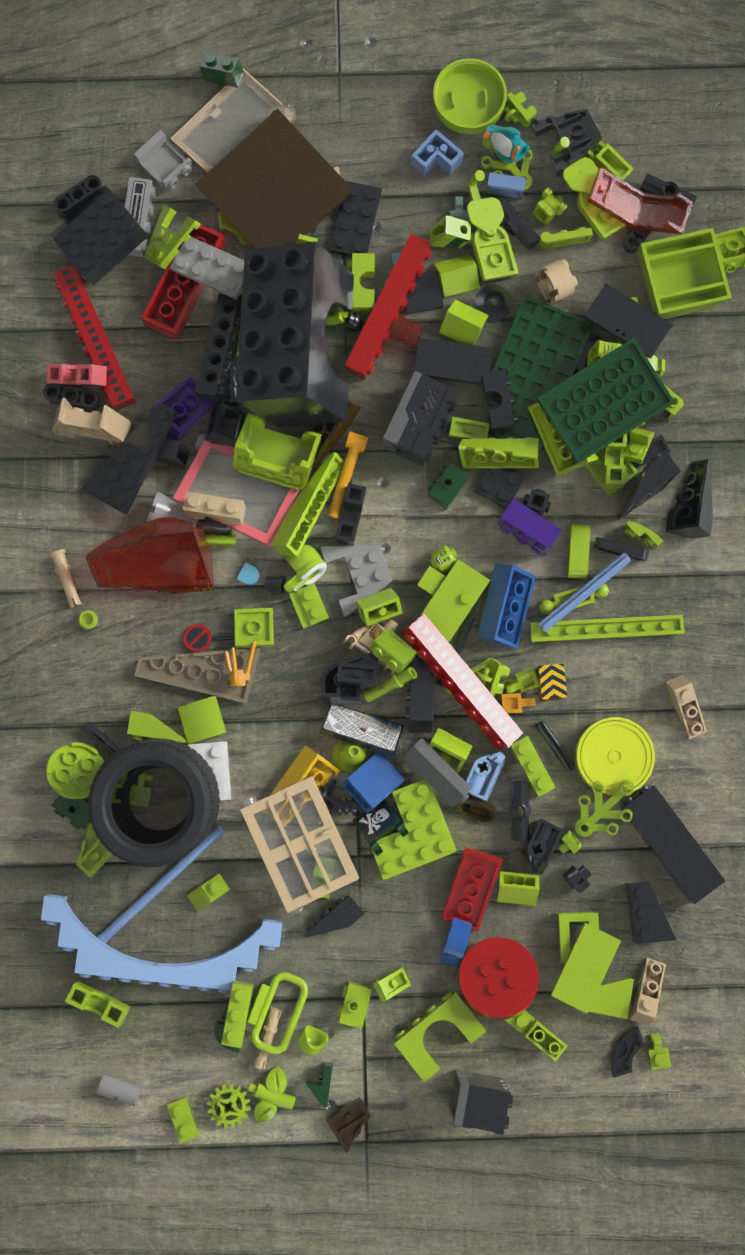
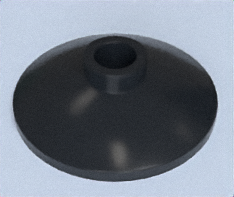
[475,284,512,322]

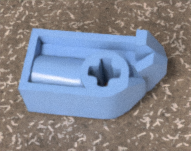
[466,752,506,802]

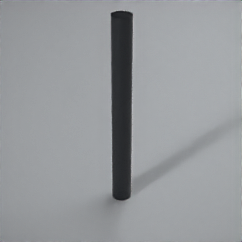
[437,615,475,687]

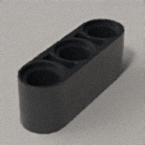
[54,175,103,219]
[43,383,100,412]

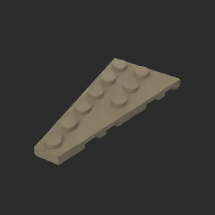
[134,647,261,704]

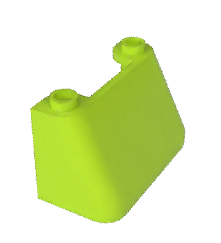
[233,413,321,490]

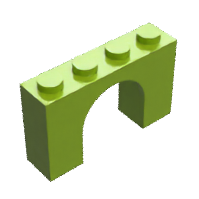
[394,991,486,1082]

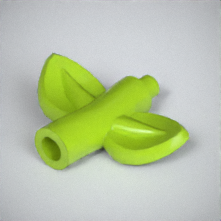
[247,1067,296,1122]

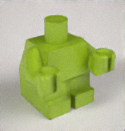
[532,188,567,226]

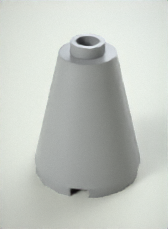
[144,492,199,534]

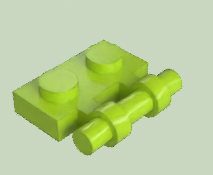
[111,771,154,807]

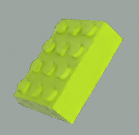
[637,228,732,319]

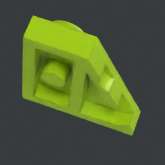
[76,823,112,878]

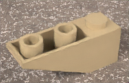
[666,675,707,739]
[629,958,666,1026]

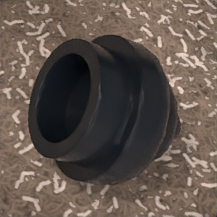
[343,312,363,331]

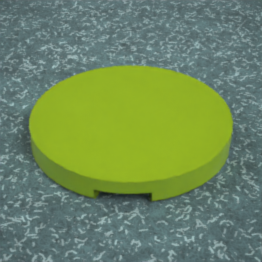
[46,742,104,799]

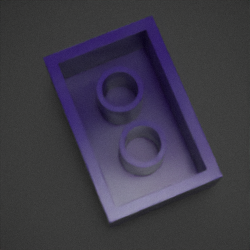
[497,498,562,556]

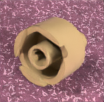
[535,259,578,304]

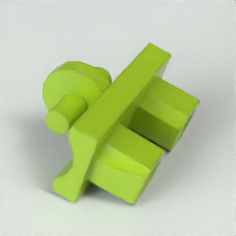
[504,91,537,128]
[476,658,510,697]

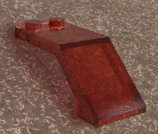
[587,168,693,235]

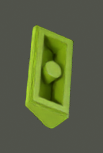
[196,533,237,547]

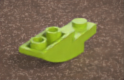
[506,1010,568,1062]

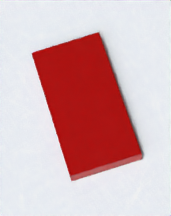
[441,847,503,931]

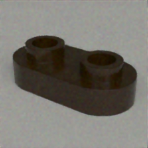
[457,796,496,822]

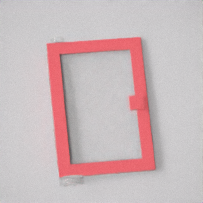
[173,433,302,547]

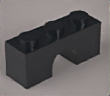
[481,370,517,433]
[335,483,367,546]

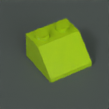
[429,727,472,774]

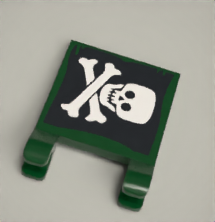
[352,799,409,856]

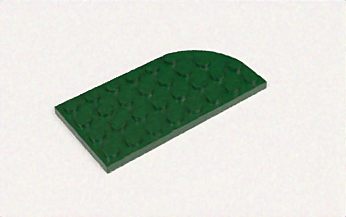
[483,295,594,454]

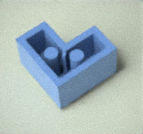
[411,130,464,177]

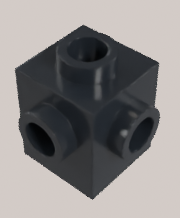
[522,489,551,517]

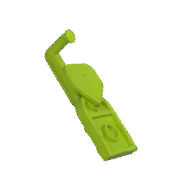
[552,137,632,241]
[467,170,519,282]

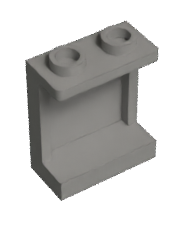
[134,129,193,192]

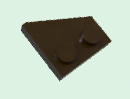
[326,1097,371,1153]

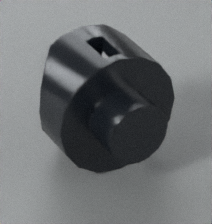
[563,865,592,893]

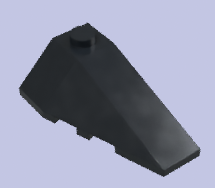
[666,459,713,539]

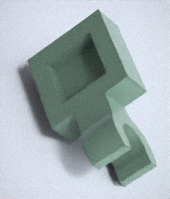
[449,196,469,222]

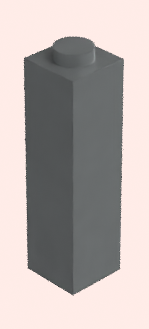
[403,738,472,807]

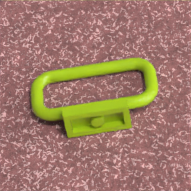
[246,972,308,1055]

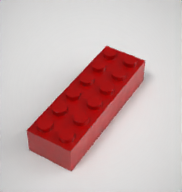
[141,225,226,341]

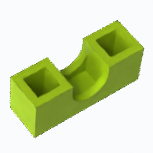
[348,253,375,314]
[602,434,627,490]
[509,736,556,797]
[65,981,131,1028]
[221,981,254,1048]

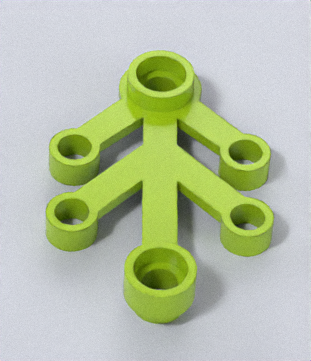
[481,138,533,191]
[575,779,635,837]

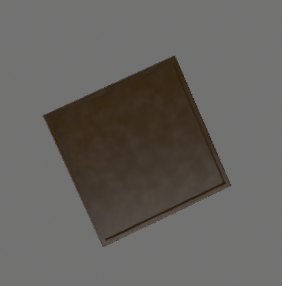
[196,108,353,249]

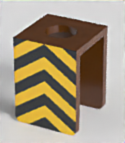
[536,664,567,701]

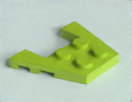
[144,205,201,270]

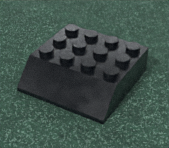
[51,184,149,286]

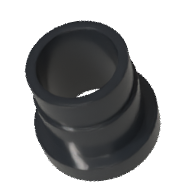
[265,575,286,595]

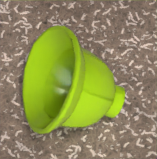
[332,740,372,772]

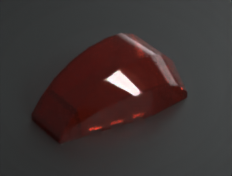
[86,517,214,594]

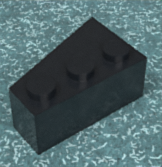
[626,881,677,944]

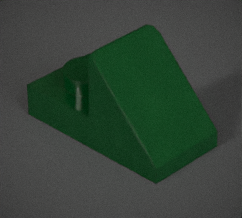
[306,1062,333,1108]

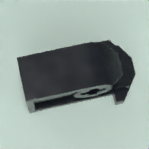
[524,819,563,875]

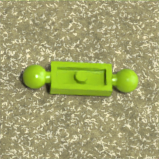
[539,584,609,615]

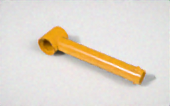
[327,431,368,519]

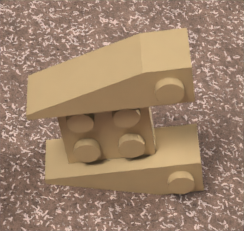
[52,398,134,447]

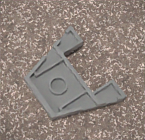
[320,545,392,617]

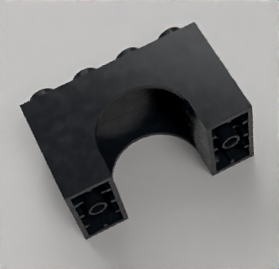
[236,241,354,427]

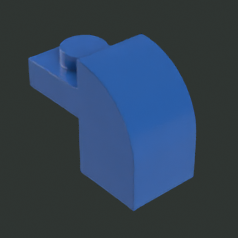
[439,917,472,967]

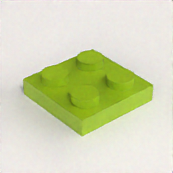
[234,608,274,648]

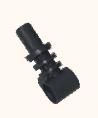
[322,778,375,816]

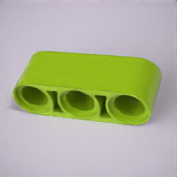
[566,524,590,579]

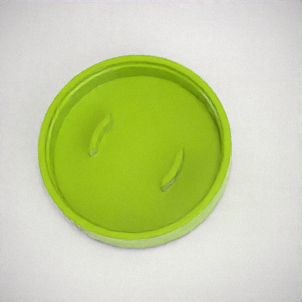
[433,58,507,135]

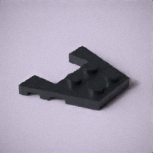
[530,109,602,176]

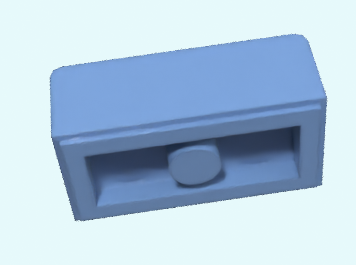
[486,173,526,199]

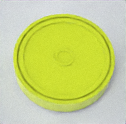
[575,717,655,795]

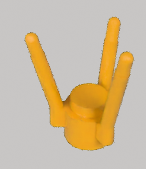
[224,641,256,686]

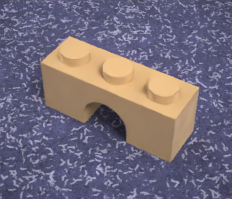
[183,492,246,526]

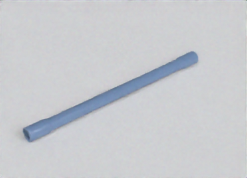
[96,824,225,944]

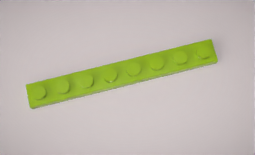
[530,615,685,643]

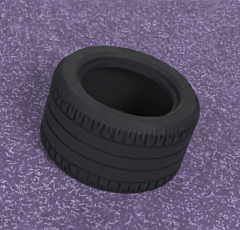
[88,738,220,867]

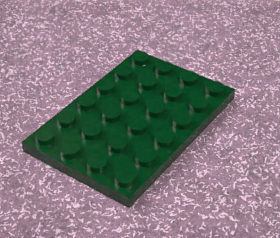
[536,338,675,464]

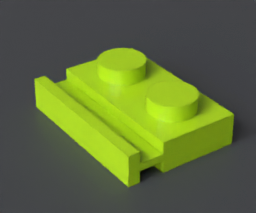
[289,583,329,629]

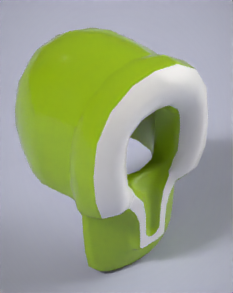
[284,544,327,593]

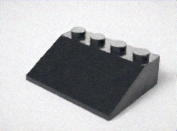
[617,452,681,520]

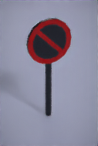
[183,624,235,653]

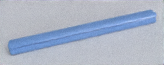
[538,553,631,632]

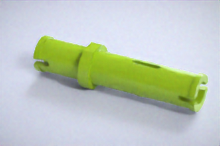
[364,667,417,702]

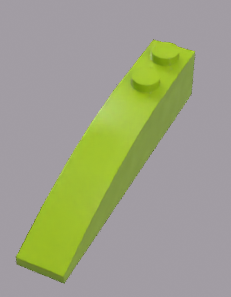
[271,452,344,557]

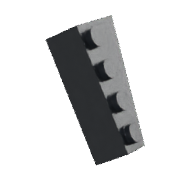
[406,646,435,733]

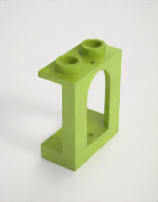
[556,912,599,965]

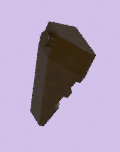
[308,399,361,469]

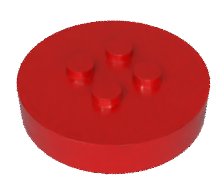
[459,937,539,1020]

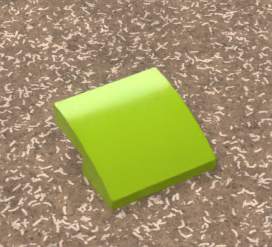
[178,696,226,745]

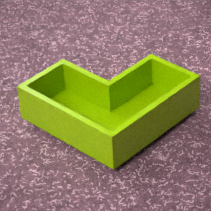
[371,779,457,880]

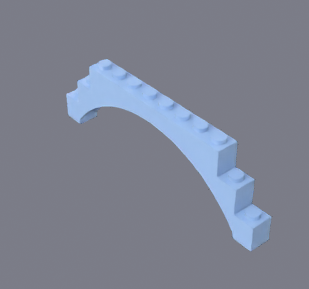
[41,894,282,993]

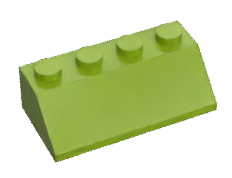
[528,403,598,477]

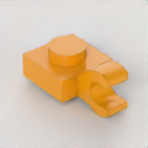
[501,693,535,714]

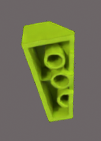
[459,437,540,469]

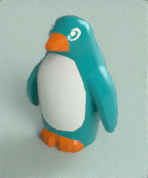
[483,125,530,163]

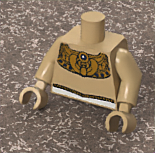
[343,618,398,675]

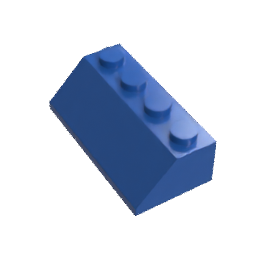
[477,564,536,649]

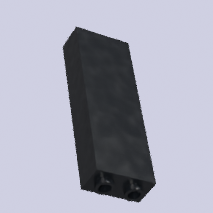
[620,784,726,904]

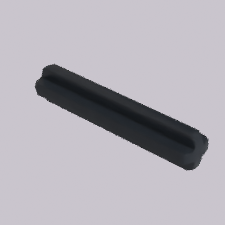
[535,721,575,772]

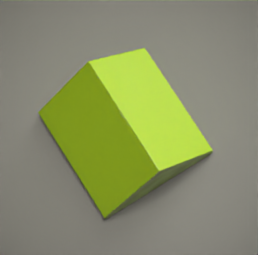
[434,253,480,299]
[439,299,489,345]

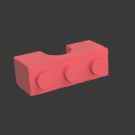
[46,364,107,386]

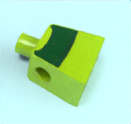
[430,215,475,249]

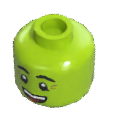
[429,545,459,573]

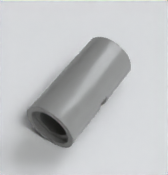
[97,1074,142,1106]

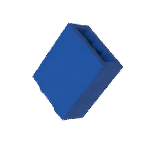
[341,752,405,814]

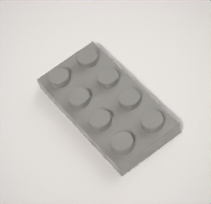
[170,237,244,300]

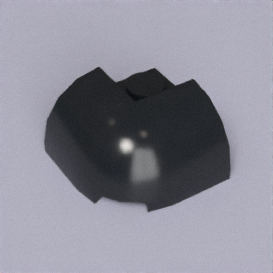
[321,662,360,706]

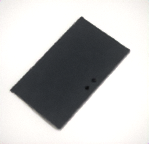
[583,283,674,359]

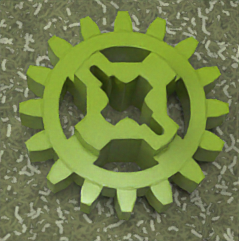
[207,1083,251,1129]

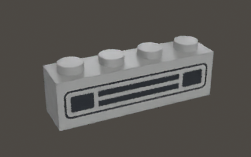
[125,177,156,257]

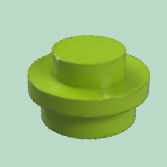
[78,610,98,630]

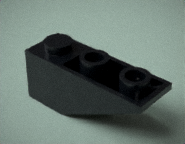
[304,895,365,938]

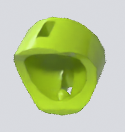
[298,1025,329,1055]

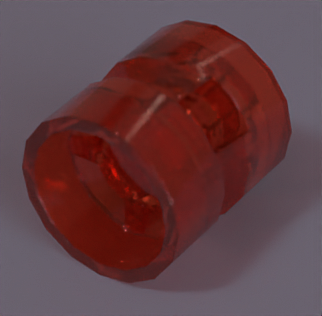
[390,316,424,349]

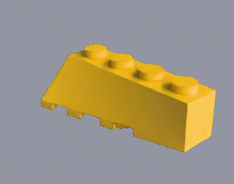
[262,745,341,827]

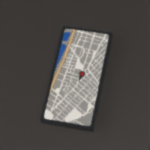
[320,705,404,758]

